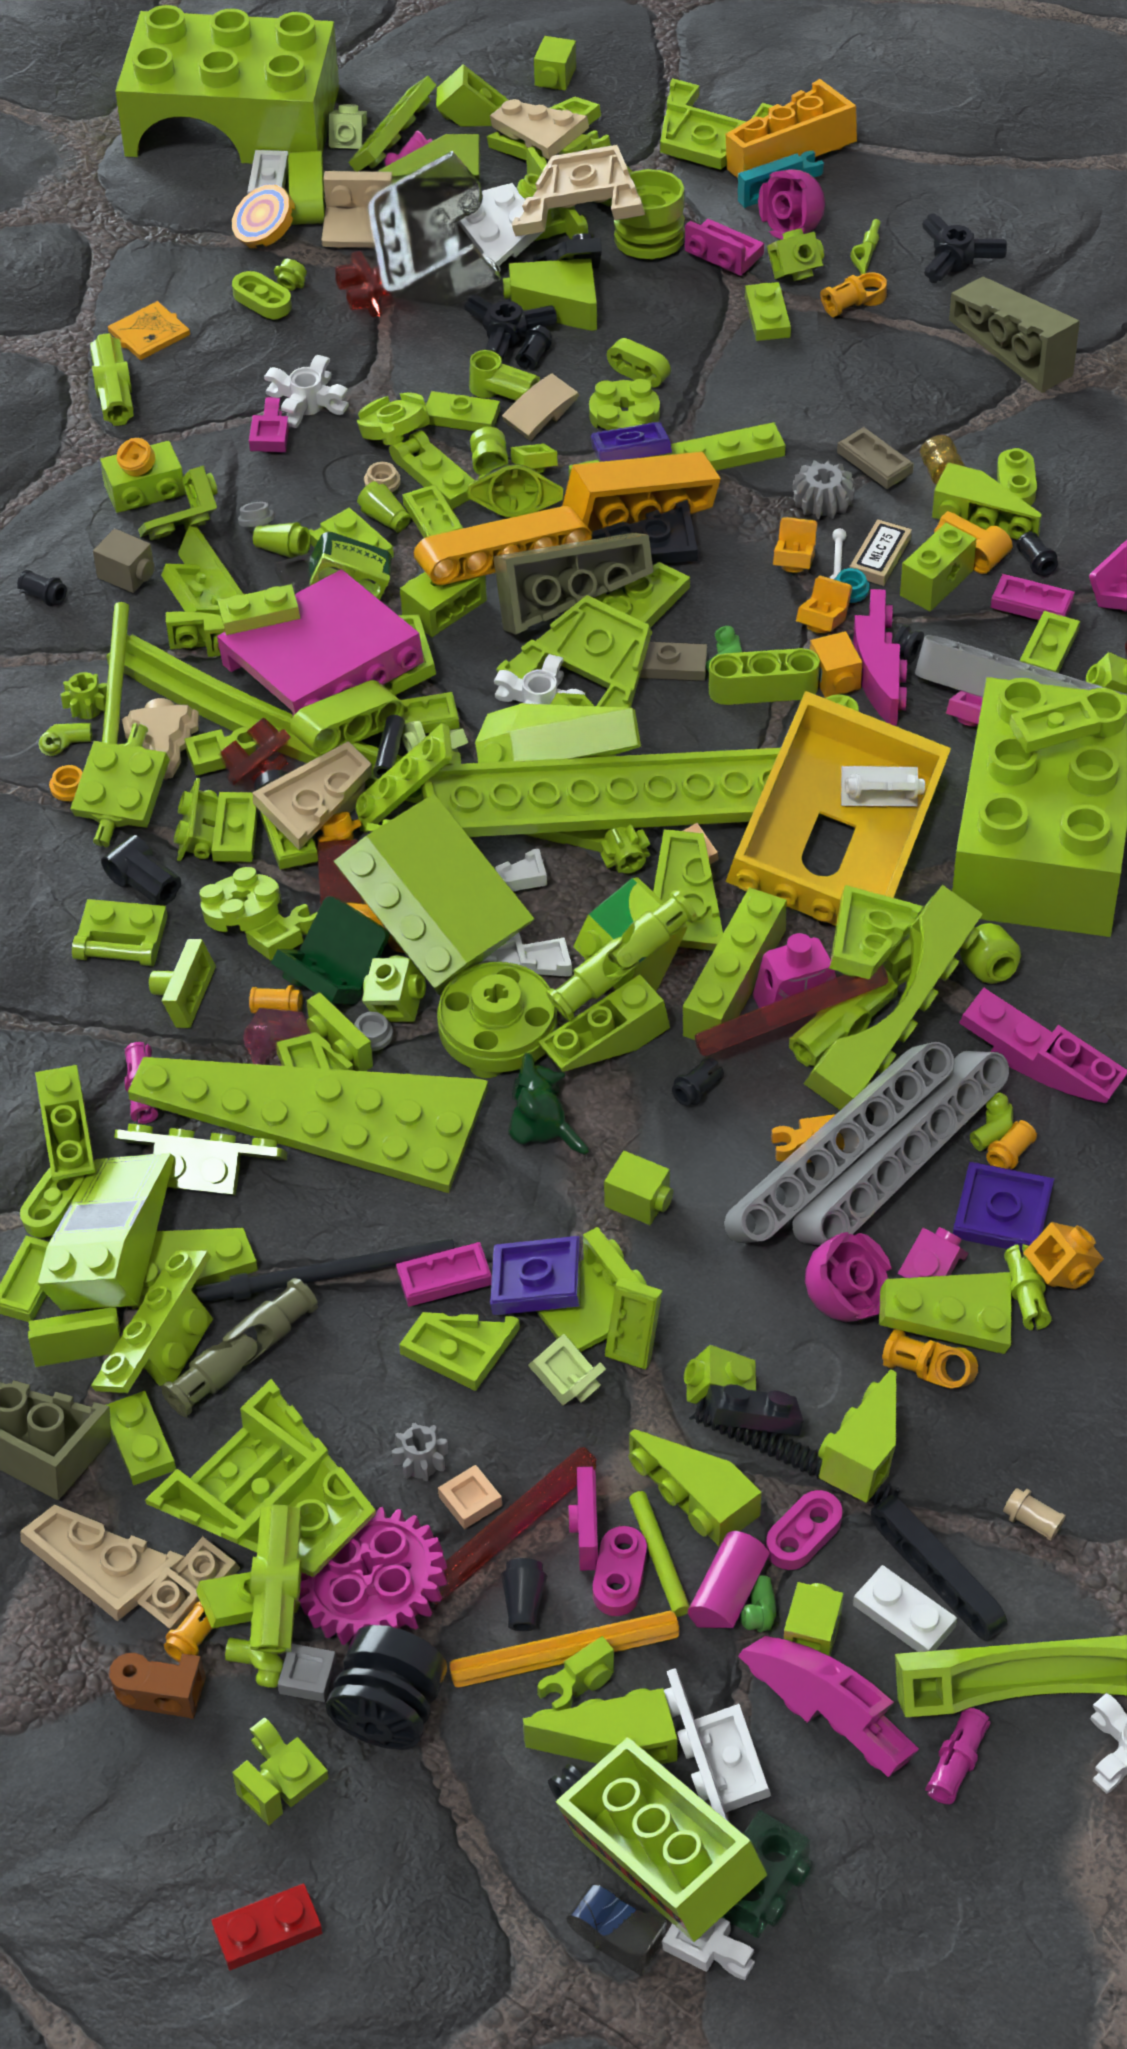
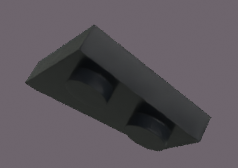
[533,233,602,268]

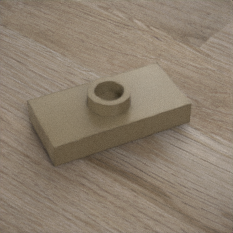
[837,427,914,489]
[639,642,707,681]

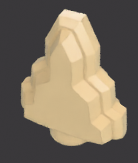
[122,698,199,780]

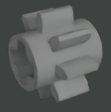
[392,1423,449,1481]

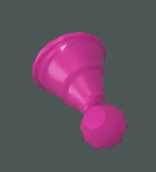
[384,130,433,166]

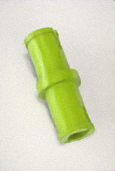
[1004,1244,1051,1330]

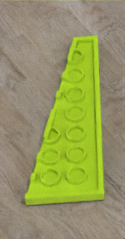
[128,1057,488,1193]

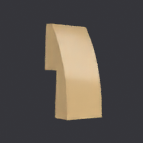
[502,373,579,441]
[137,1536,240,1630]

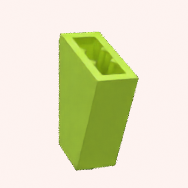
[503,258,597,331]

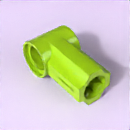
[469,350,540,401]

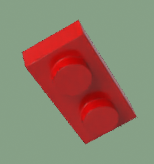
[211,1883,323,1971]

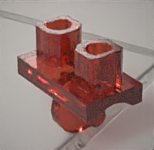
[335,251,396,317]
[219,718,291,786]

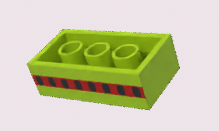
[555,1737,767,1942]

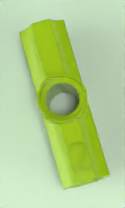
[90,333,134,426]
[789,967,898,1067]
[250,1504,302,1654]

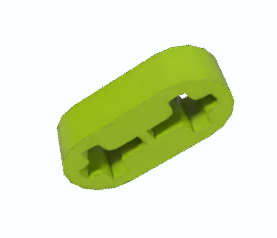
[607,338,671,388]

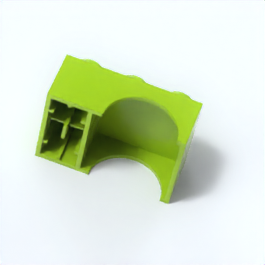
[115,5,339,164]
[952,677,1127,937]

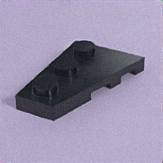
[591,499,698,565]

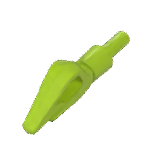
[850,219,881,275]

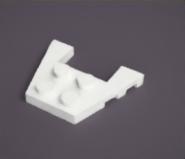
[411,183,543,296]
[478,849,572,976]

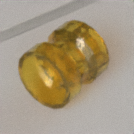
[920,435,966,485]

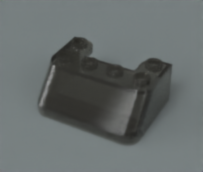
[368,151,501,306]

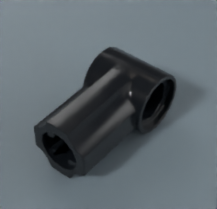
[101,835,182,906]

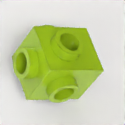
[767,228,824,281]
[362,955,426,1022]

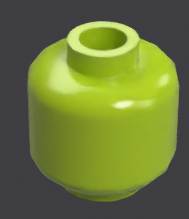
[960,923,1021,984]

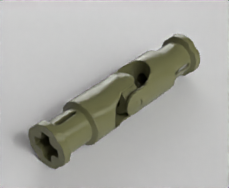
[161,1278,318,1417]

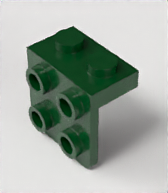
[271,896,389,1006]

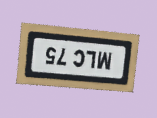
[850,519,912,586]

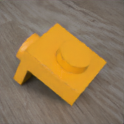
[773,517,817,572]
[796,576,852,633]

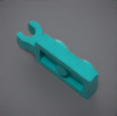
[737,151,824,208]

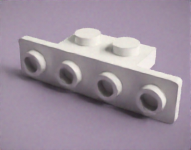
[664,1668,771,1822]

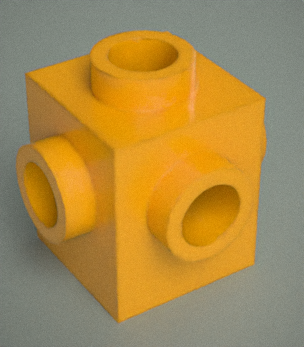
[1023,1222,1104,1290]

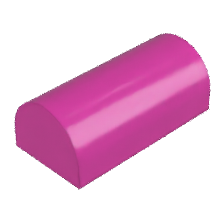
[688,1531,770,1628]

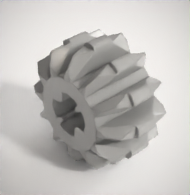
[793,460,854,520]

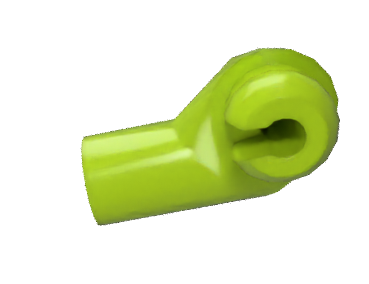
[39,723,92,756]
[970,1093,1013,1151]
[225,1637,284,1688]

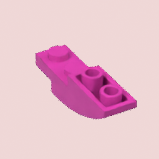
[853,589,907,726]
[959,988,1127,1103]
[738,1636,919,1777]

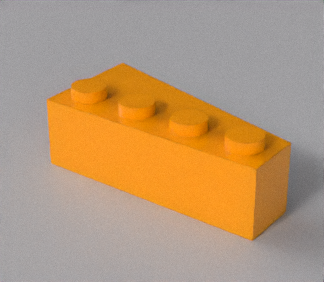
[725,79,857,178]
[562,452,721,532]

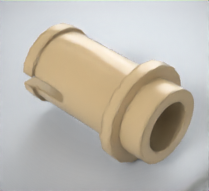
[1003,1488,1066,1541]

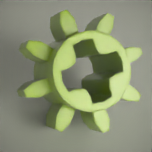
[60,672,107,719]
[600,824,650,873]

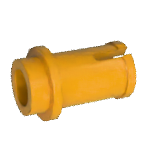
[249,985,303,1018]
[986,1120,1037,1170]
[164,1602,212,1662]

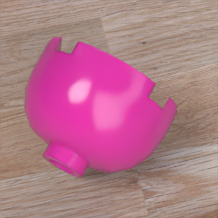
[758,169,825,240]
[805,1232,892,1322]

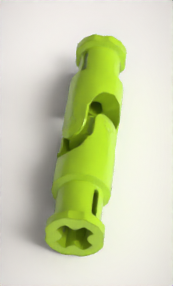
[546,890,698,1021]

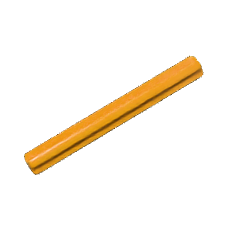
[449,1611,679,1688]

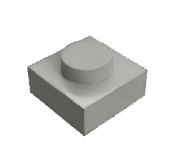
[278,1644,337,1702]

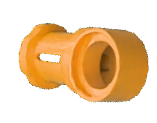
[820,272,887,317]
[882,1329,978,1388]

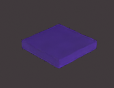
[591,422,672,462]
[953,1162,1054,1252]
[490,1236,582,1315]

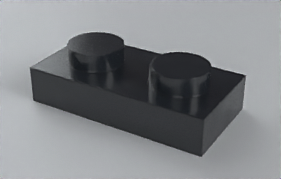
[706,1384,804,1436]

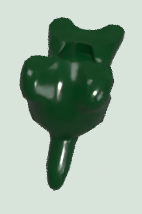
[508,1053,589,1155]

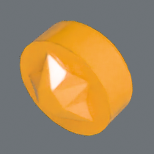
[117,438,155,476]

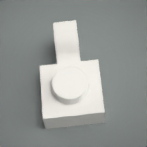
[662,1918,755,1980]

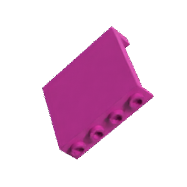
[217,569,424,717]

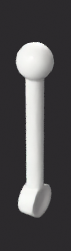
[830,528,847,579]

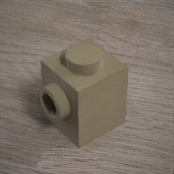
[93,528,155,593]

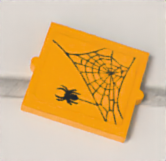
[108,301,190,360]

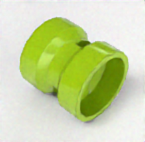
[470,427,508,476]

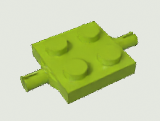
[70,723,170,847]

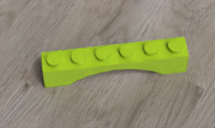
[803,885,983,1110]
[895,1635,1127,1717]

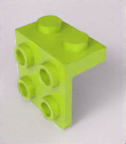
[138,466,218,541]
[536,1227,647,1353]

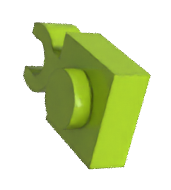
[184,727,257,776]
[245,904,317,961]

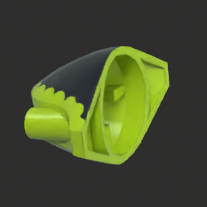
[467,464,563,518]

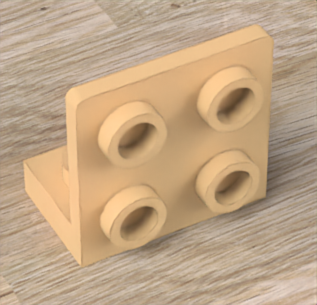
[322,171,394,248]

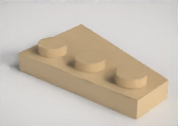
[490,99,589,160]
[252,741,372,850]
[20,1505,184,1621]

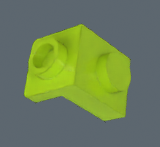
[1086,652,1127,694]
[684,1345,756,1404]

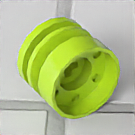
[614,169,685,259]

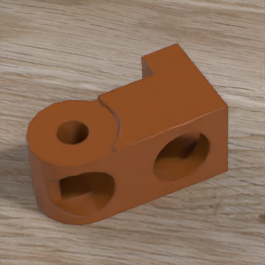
[109,1653,206,1719]

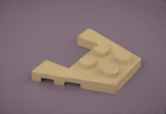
[512,145,645,237]

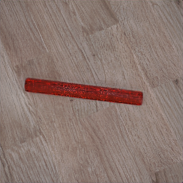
[695,964,888,1056]
[429,1447,597,1604]

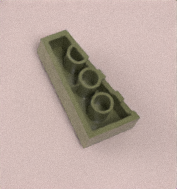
[949,277,1080,393]
[493,533,653,634]
[0,1380,111,1500]

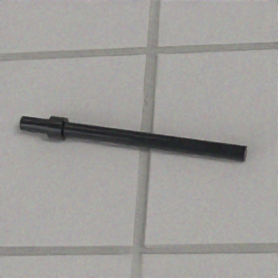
[196,1239,455,1303]

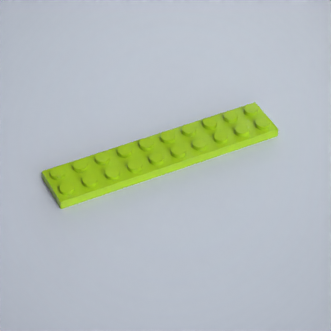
[421,748,781,837]

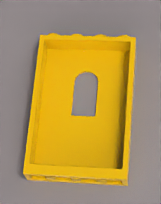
[725,691,951,926]

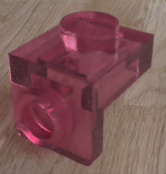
[243,1008,311,1065]

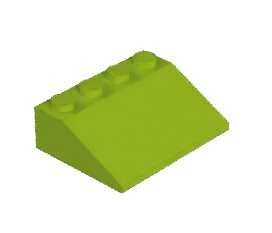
[334,794,535,995]

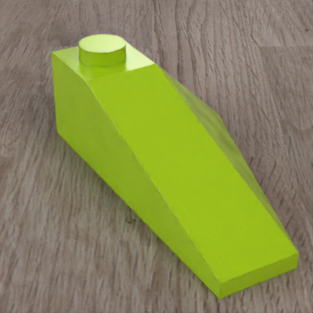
[475,703,641,763]

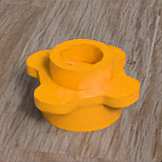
[317,812,362,846]

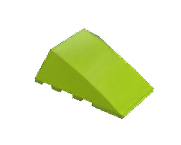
[145,1379,376,1577]

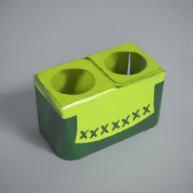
[309,532,392,600]

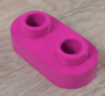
[766,1490,842,1570]
[593,1526,647,1616]

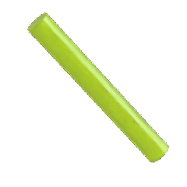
[629,1491,690,1617]

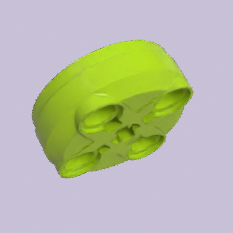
[437,962,558,1078]

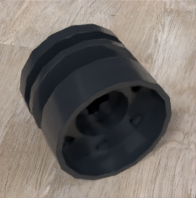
[325,1625,447,1750]

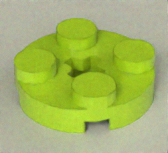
[589,379,660,431]
[357,393,430,445]
[199,867,282,932]

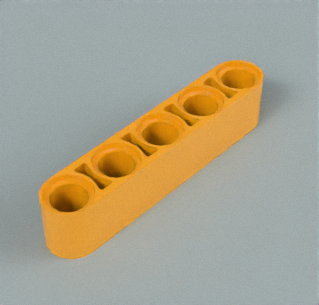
[414,506,592,585]

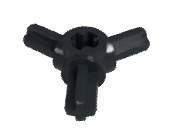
[922,213,1007,284]
[464,294,557,360]

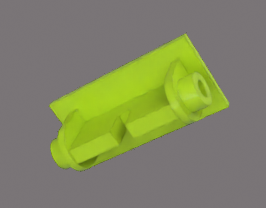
[174,778,218,861]

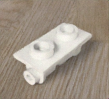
[841,766,925,806]

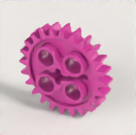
[299,1507,447,1645]

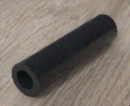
[373,715,405,779]

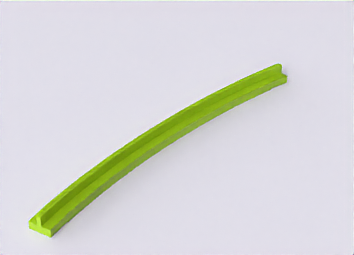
[106,634,609,852]

